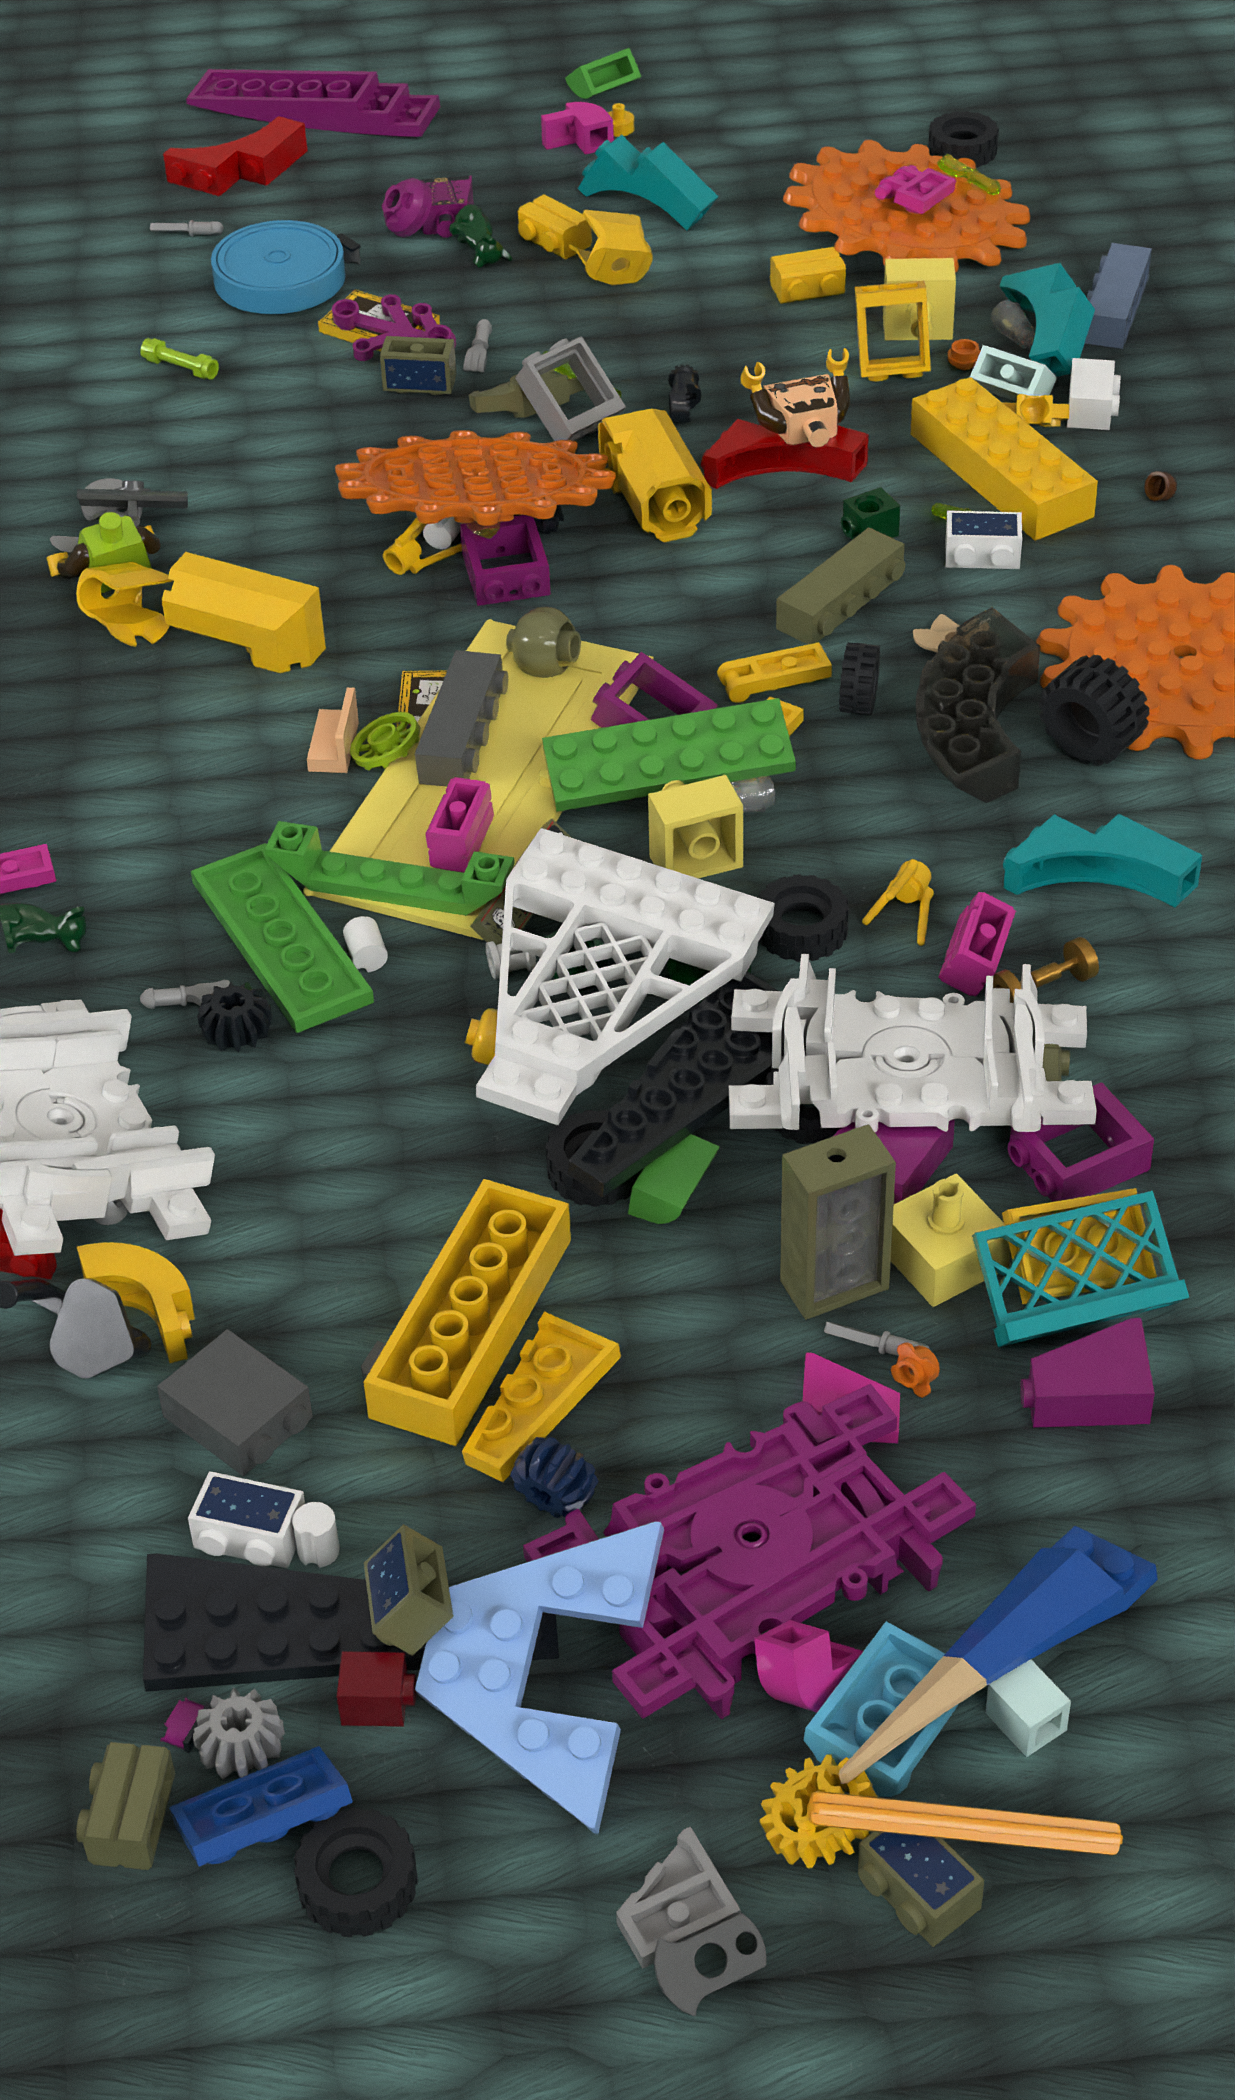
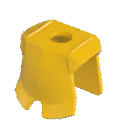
[569,210,653,285]
[76,562,173,647]

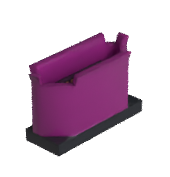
[160,1697,211,1754]

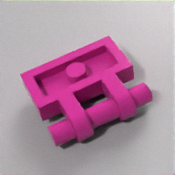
[875,165,956,214]

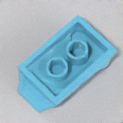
[804,1621,959,1797]

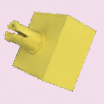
[883,258,956,341]
[648,775,743,879]
[891,1173,1010,1307]

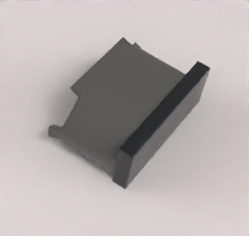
[336,233,361,265]

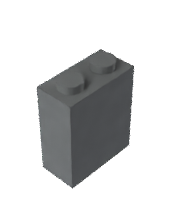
[157,1329,313,1476]

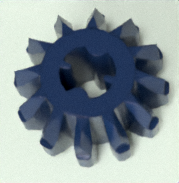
[510,1437,599,1518]

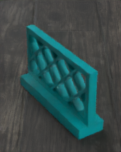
[972,1191,1190,1348]

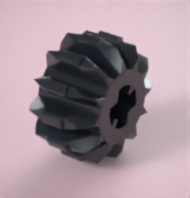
[197,981,272,1053]

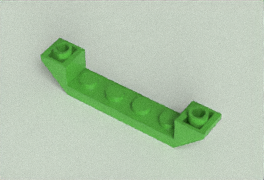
[264,821,515,916]

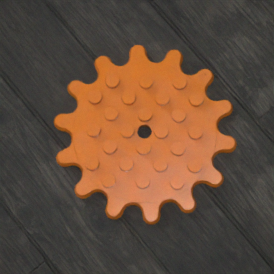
[783,140,1030,273]
[335,430,616,526]
[1036,565,1235,760]

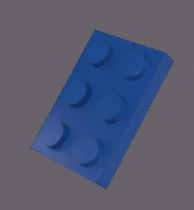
[169,1746,353,1866]

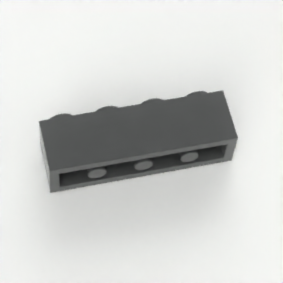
[415,650,508,787]

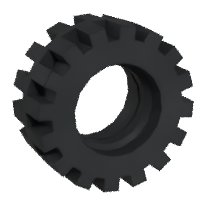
[839,642,880,715]

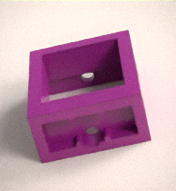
[460,515,551,606]
[590,652,718,728]
[1008,1082,1154,1202]

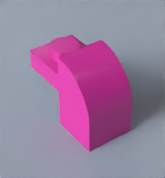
[541,102,614,155]
[754,1620,863,1713]

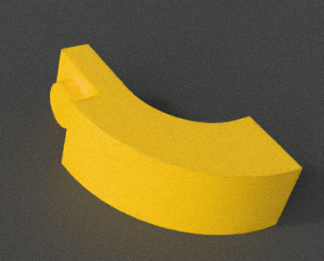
[77,1242,195,1364]

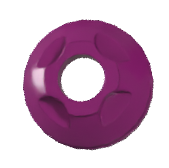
[382,178,432,238]

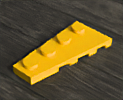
[462,1311,621,1482]

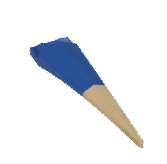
[839,1526,1158,1784]

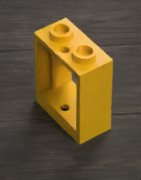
[855,281,931,381]

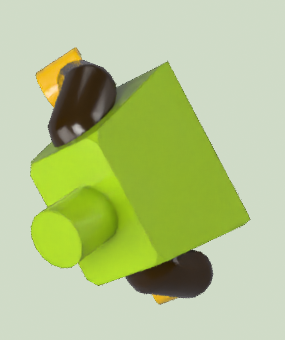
[46,512,161,593]

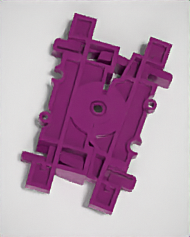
[523,1384,976,1719]

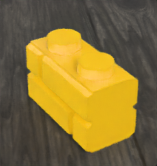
[518,194,592,260]
[770,247,846,304]

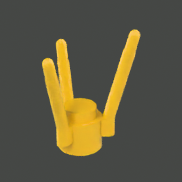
[383,517,462,575]
[862,859,934,946]

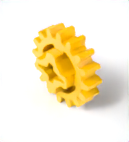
[760,1754,878,1868]

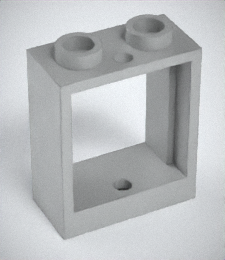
[515,336,626,441]

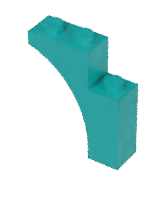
[577,135,718,231]
[999,263,1095,377]
[1003,814,1202,908]

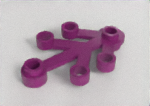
[332,294,456,361]

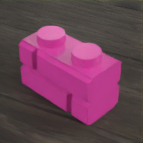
[425,777,494,873]
[938,892,1016,996]

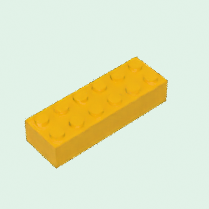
[910,377,1098,541]
[364,1179,571,1446]

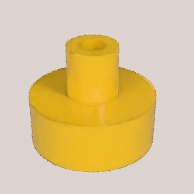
[608,103,635,137]

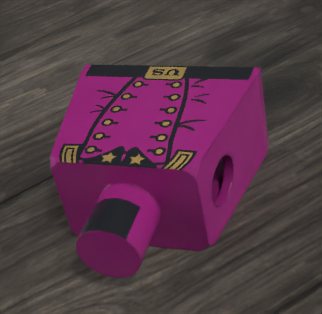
[419,176,474,238]

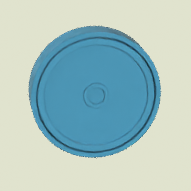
[211,220,346,314]

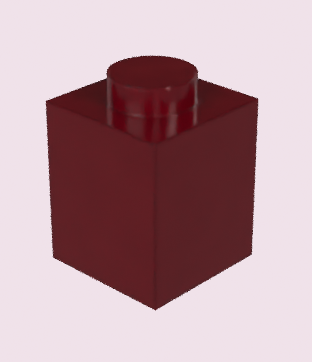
[337,1651,416,1727]

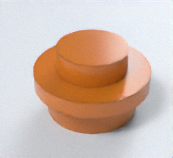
[947,339,981,370]

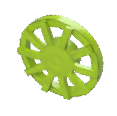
[350,712,421,770]

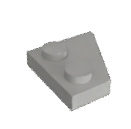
[616,1827,741,1969]

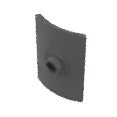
[77,481,188,527]

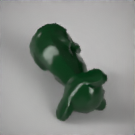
[449,204,513,268]
[0,903,87,953]

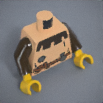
[740,348,850,447]

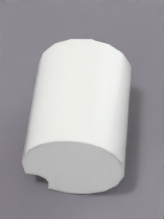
[423,517,464,549]
[343,916,388,972]
[292,1502,340,1568]

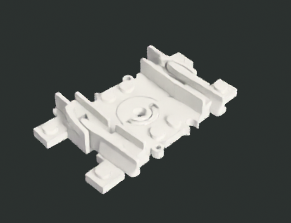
[729,954,1097,1132]
[0,999,215,1256]

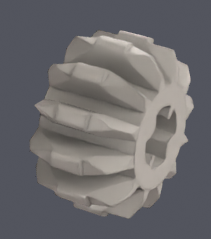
[193,1687,285,1780]

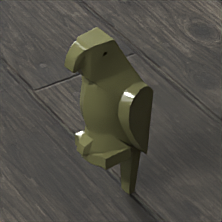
[469,370,584,418]

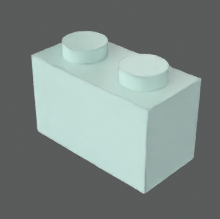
[970,345,1057,401]

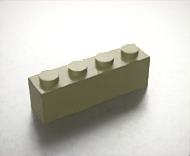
[776,527,905,644]

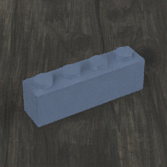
[1085,243,1152,349]

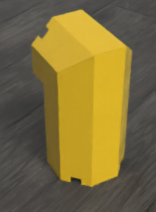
[598,409,712,543]
[162,552,326,673]

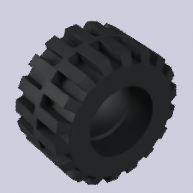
[1039,655,1150,766]

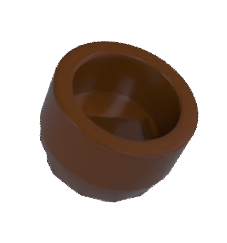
[1144,471,1177,501]

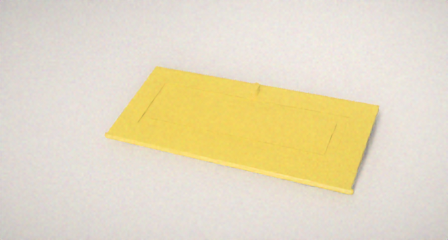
[303,619,654,940]

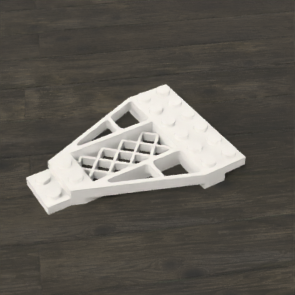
[476,828,775,1125]

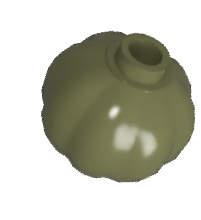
[506,607,581,678]

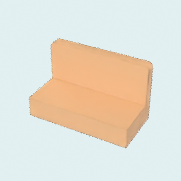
[307,687,359,773]

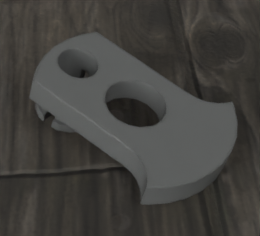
[654,1913,767,2017]

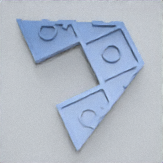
[415,1521,664,1834]

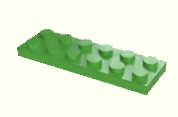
[542,698,796,812]
[191,843,374,1033]

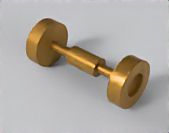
[993,937,1099,1003]

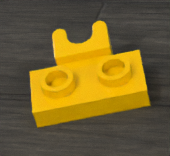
[1002,394,1070,427]

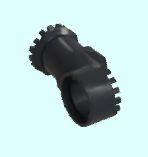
[668,364,702,423]

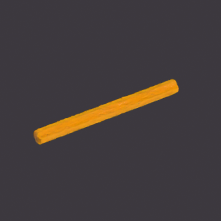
[807,1791,1123,1856]

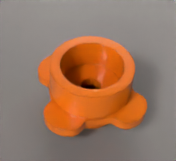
[891,1342,940,1398]

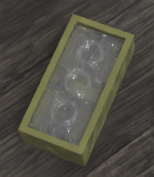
[780,1124,896,1320]

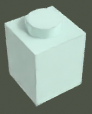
[985,1660,1071,1757]

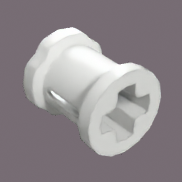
[486,941,536,979]

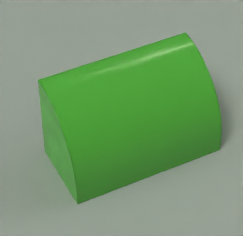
[565,48,642,99]
[628,1134,720,1224]

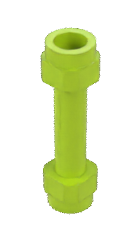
[140,338,219,380]

